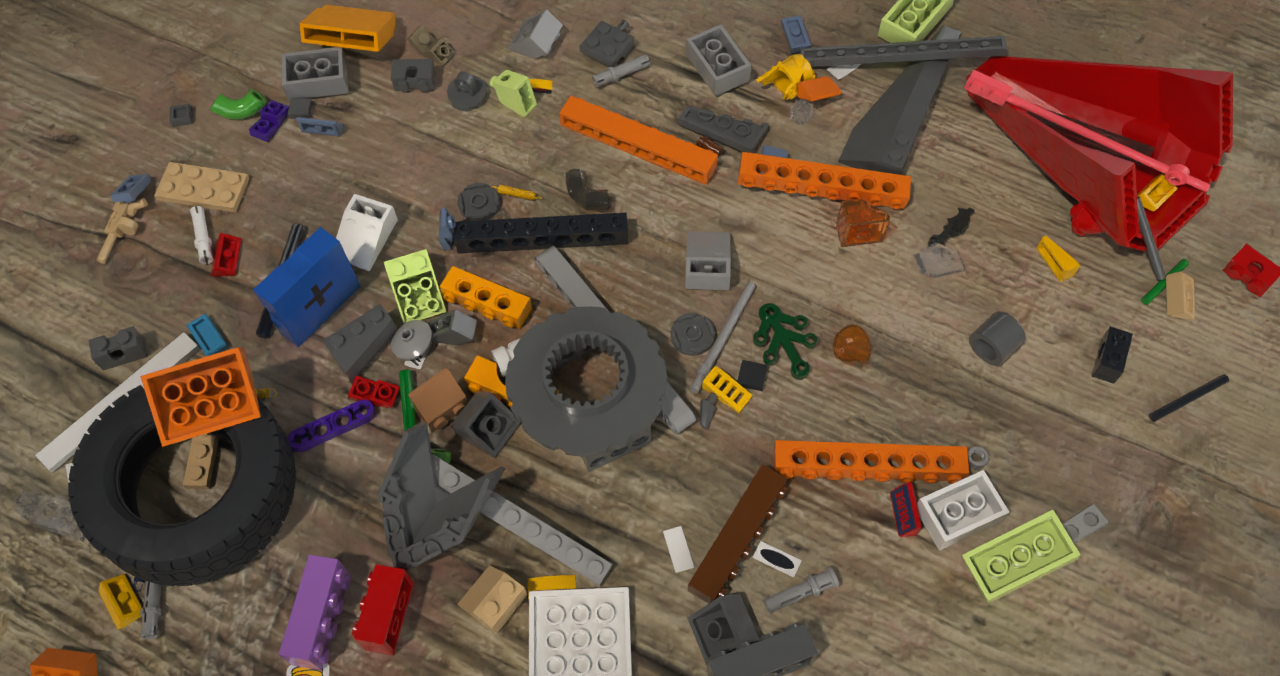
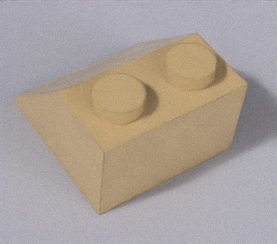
[458,565,527,635]

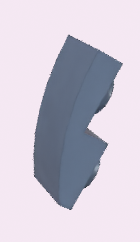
[439,207,456,251]

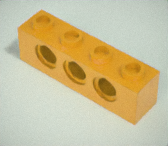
[440,266,532,329]

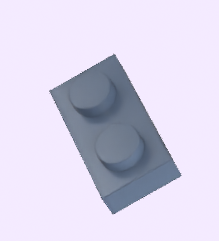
[781,15,811,54]
[110,174,152,203]

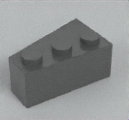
[322,304,397,384]

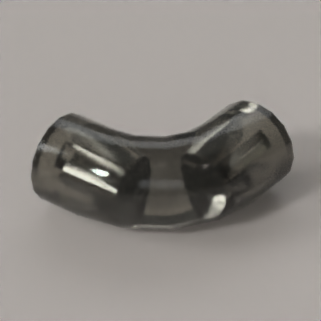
[566,169,609,211]

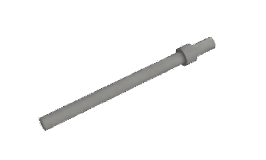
[690,282,756,393]

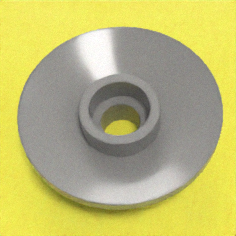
[391,320,433,360]

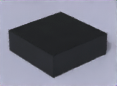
[737,360,768,391]

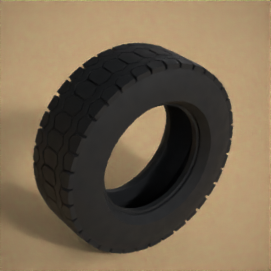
[68,385,296,586]

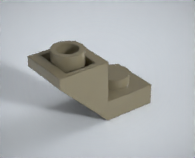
[407,25,455,66]

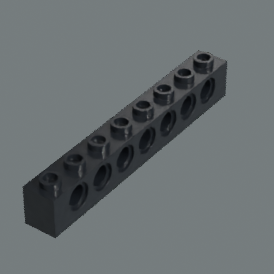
[454,212,629,254]

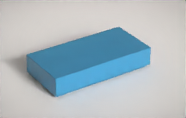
[186,314,229,356]

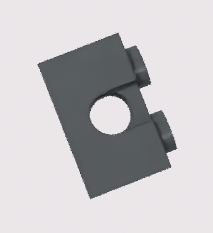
[391,59,436,92]
[89,326,148,371]

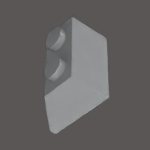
[508,9,563,59]

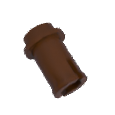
[696,135,724,158]

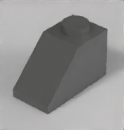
[429,309,477,345]

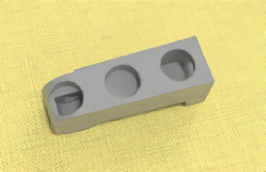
[1062,504,1108,544]

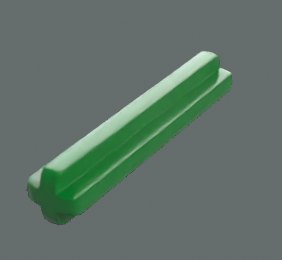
[399,369,417,431]

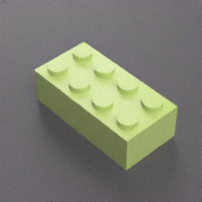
[878,0,954,43]
[962,510,1081,604]

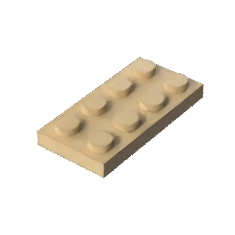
[154,162,250,213]

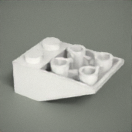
[336,194,398,272]

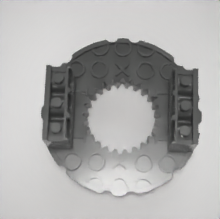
[505,306,667,472]

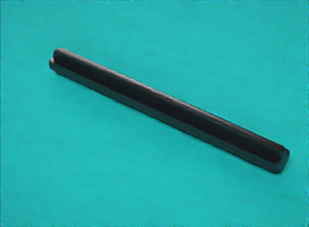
[256,223,305,339]

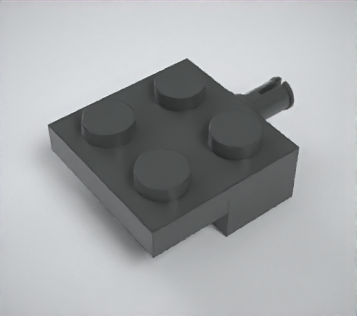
[579,20,634,67]

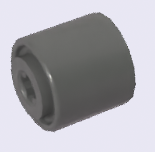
[969,311,1025,366]

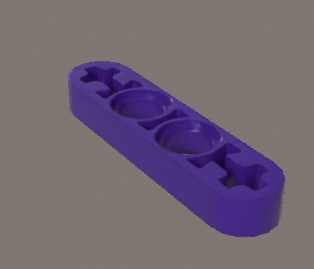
[287,400,376,452]

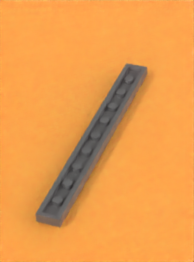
[800,36,1007,67]

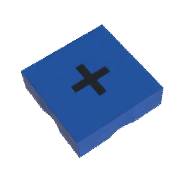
[253,227,361,347]

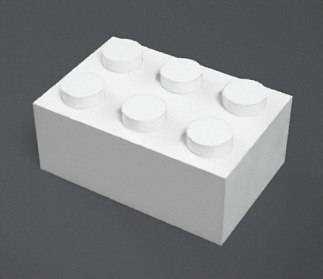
[917,470,1010,551]

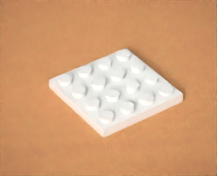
[529,587,632,676]

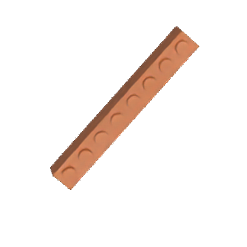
[559,96,718,185]

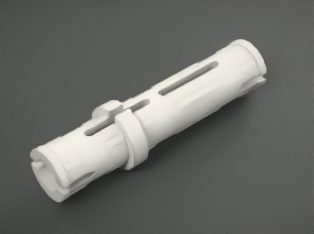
[190,206,214,264]

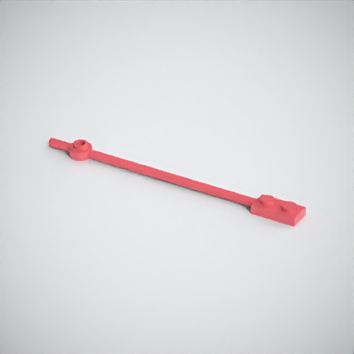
[964,69,1210,192]

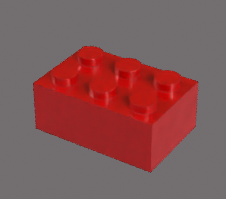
[352,564,414,656]

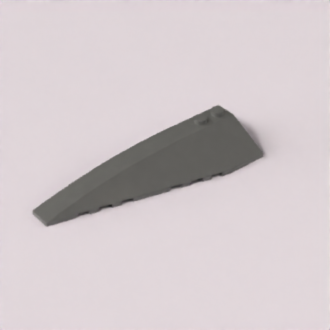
[838,26,962,175]

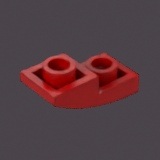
[348,376,400,408]

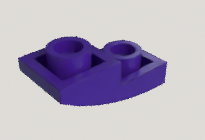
[249,100,289,142]

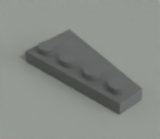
[678,106,769,153]

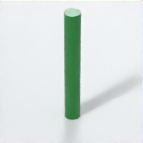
[1141,259,1189,305]

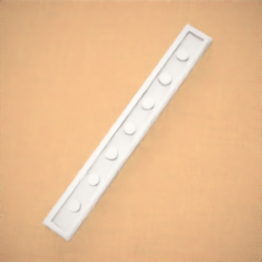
[35,332,200,473]

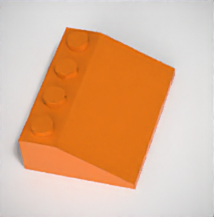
[140,347,261,447]

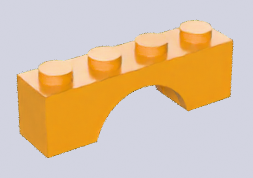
[464,355,559,408]

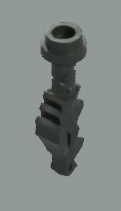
[928,208,975,251]

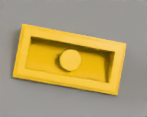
[1137,173,1178,212]
[99,573,143,630]

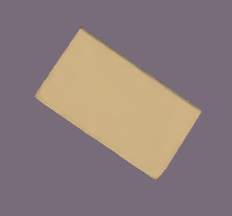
[1166,271,1195,320]

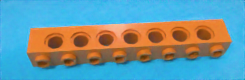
[737,152,911,209]
[773,440,969,484]

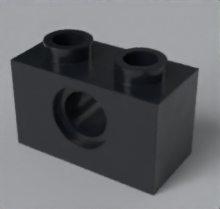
[1092,326,1133,384]

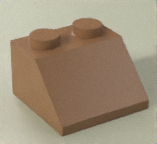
[408,367,468,433]

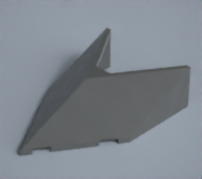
[378,421,506,571]

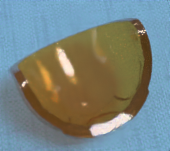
[833,324,871,365]

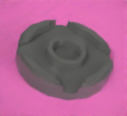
[457,183,500,221]
[670,313,715,356]

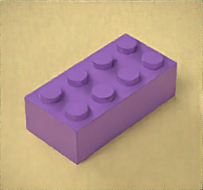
[278,555,351,671]

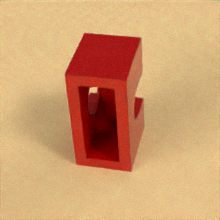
[1222,243,1280,297]

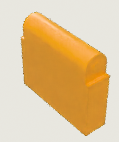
[299,5,396,52]

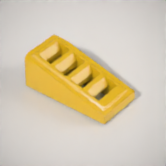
[1036,235,1081,282]
[702,366,753,413]

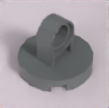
[447,71,488,111]

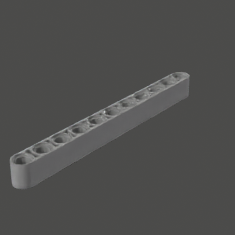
[534,246,696,434]

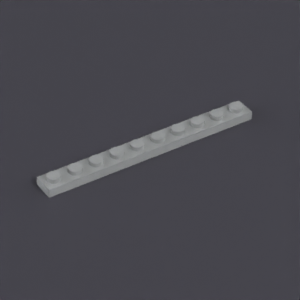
[432,454,613,586]

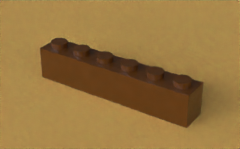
[688,464,788,604]

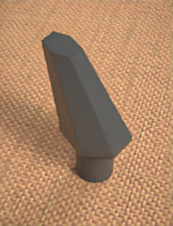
[700,392,718,430]

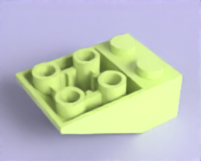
[384,249,447,324]

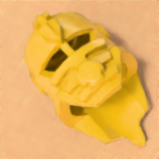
[756,54,815,100]

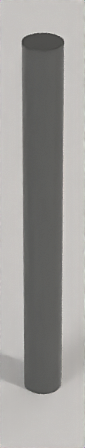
[1137,196,1166,280]

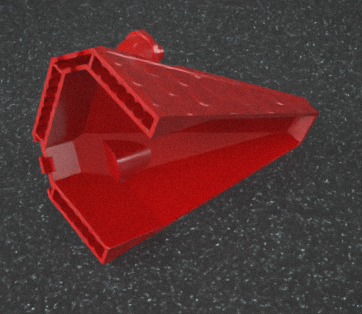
[966,56,1233,251]

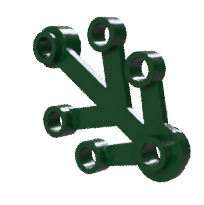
[753,303,817,380]

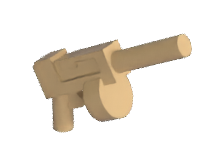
[96,198,148,264]

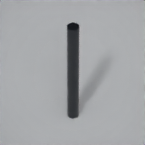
[1149,374,1229,422]

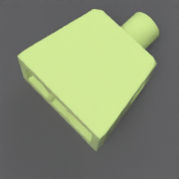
[490,70,537,117]

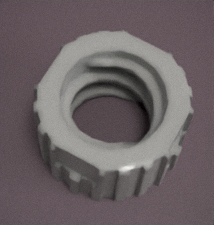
[968,446,989,470]

